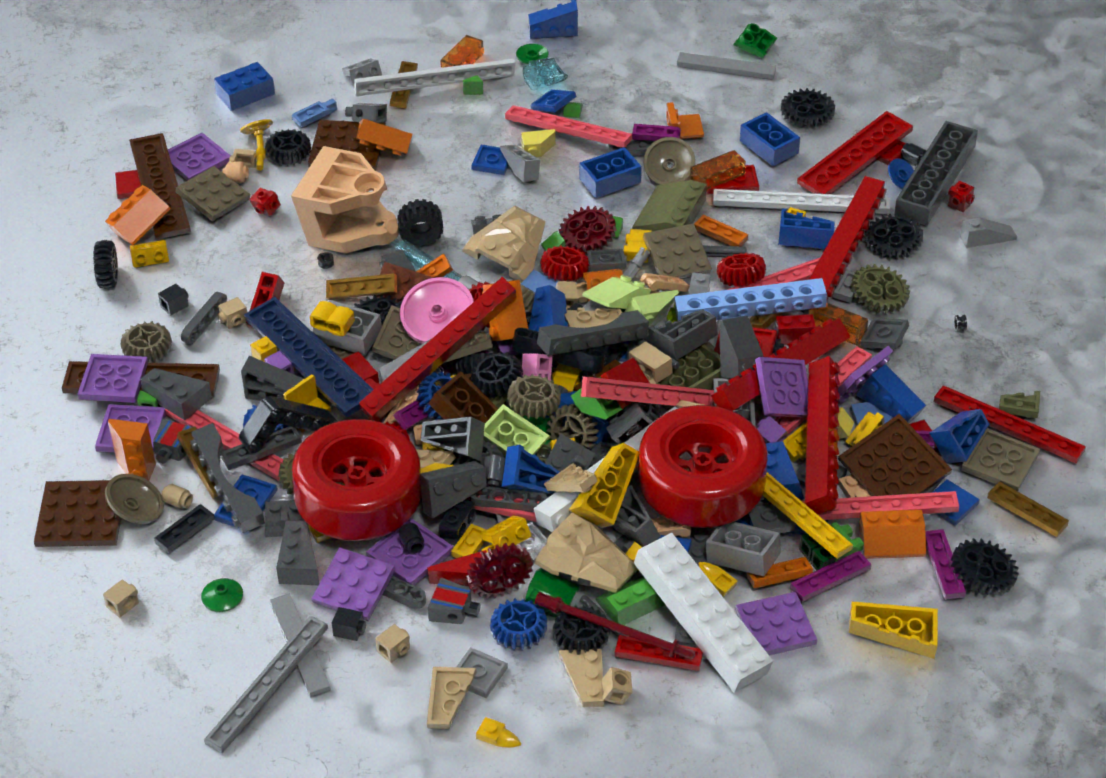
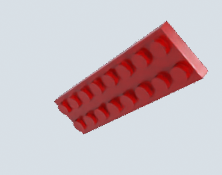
[797,111,913,194]

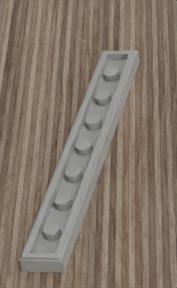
[204,615,328,753]

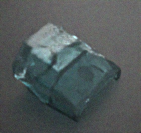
[523,58,568,90]

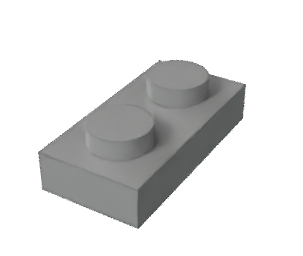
[833,270,855,303]

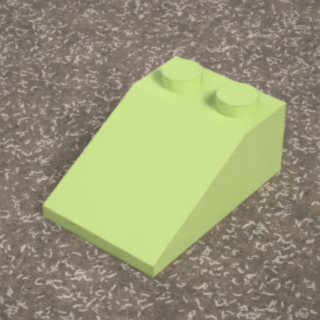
[582,275,651,309]
[625,290,679,332]
[483,404,550,458]

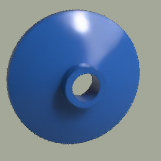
[888,159,914,189]

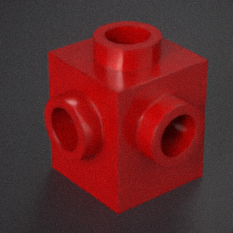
[948,181,975,212]
[249,188,281,216]

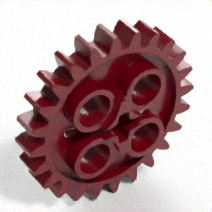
[559,206,617,255]
[466,543,534,599]

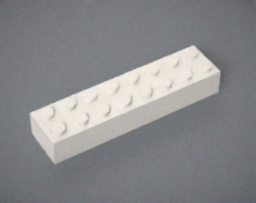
[634,533,773,693]

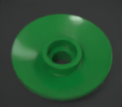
[516,44,549,65]
[201,578,243,612]

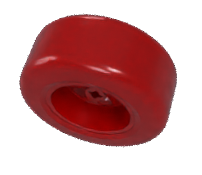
[639,405,768,528]
[292,419,421,541]

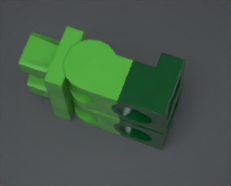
[799,522,864,571]

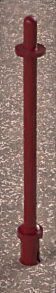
[535,592,695,659]

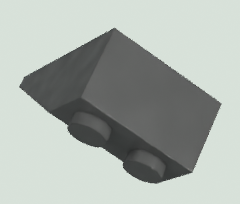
[719,316,763,378]
[606,402,653,444]

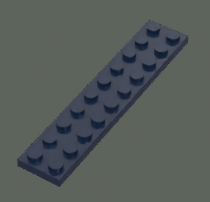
[244,297,374,418]

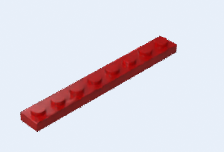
[934,385,1086,464]

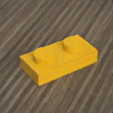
[451,524,487,558]

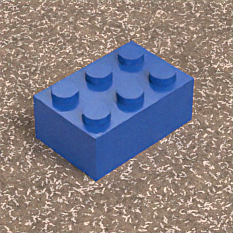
[214,62,275,111]
[740,112,800,166]
[579,147,642,198]

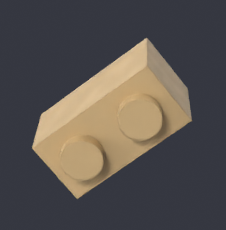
[629,342,673,383]

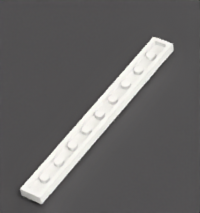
[354,59,515,96]
[713,189,890,214]

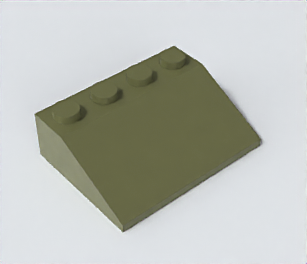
[632,180,707,232]
[648,344,724,411]

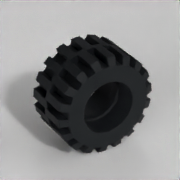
[397,199,444,247]

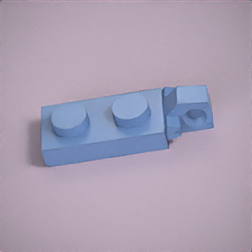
[292,98,337,128]

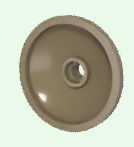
[643,137,695,185]
[105,474,164,524]

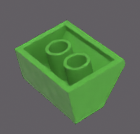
[571,377,635,419]
[596,576,666,625]

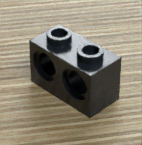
[439,499,476,546]

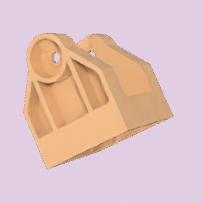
[291,146,399,254]

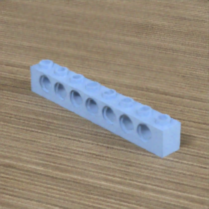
[674,278,827,321]

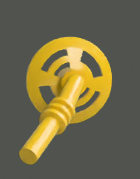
[240,119,273,171]

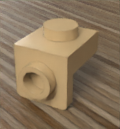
[229,149,257,168]

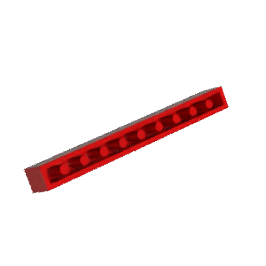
[809,176,887,302]
[359,276,517,421]
[711,318,850,411]
[805,356,840,515]

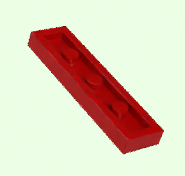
[615,635,703,671]

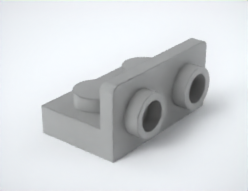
[342,58,382,85]

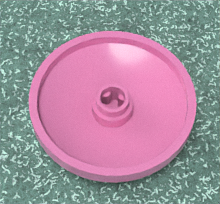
[400,277,474,344]

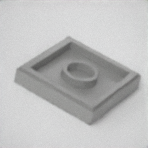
[456,647,508,698]

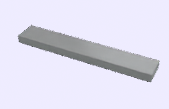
[677,52,776,79]
[270,593,331,697]

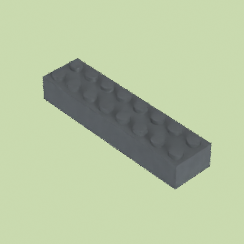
[894,121,978,226]

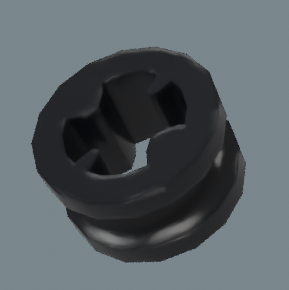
[317,252,334,269]
[954,315,967,332]

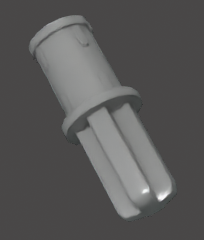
[623,247,651,281]

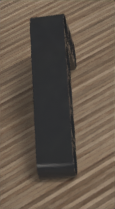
[512,328,612,373]
[239,396,338,454]

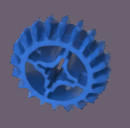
[416,372,452,420]
[490,597,547,650]

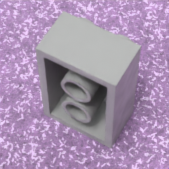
[313,300,382,355]
[706,522,781,576]

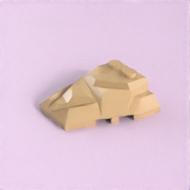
[462,206,545,283]
[535,513,638,593]

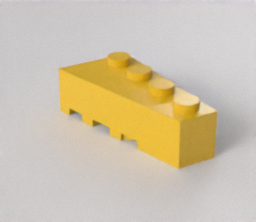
[569,443,639,528]
[849,601,938,659]

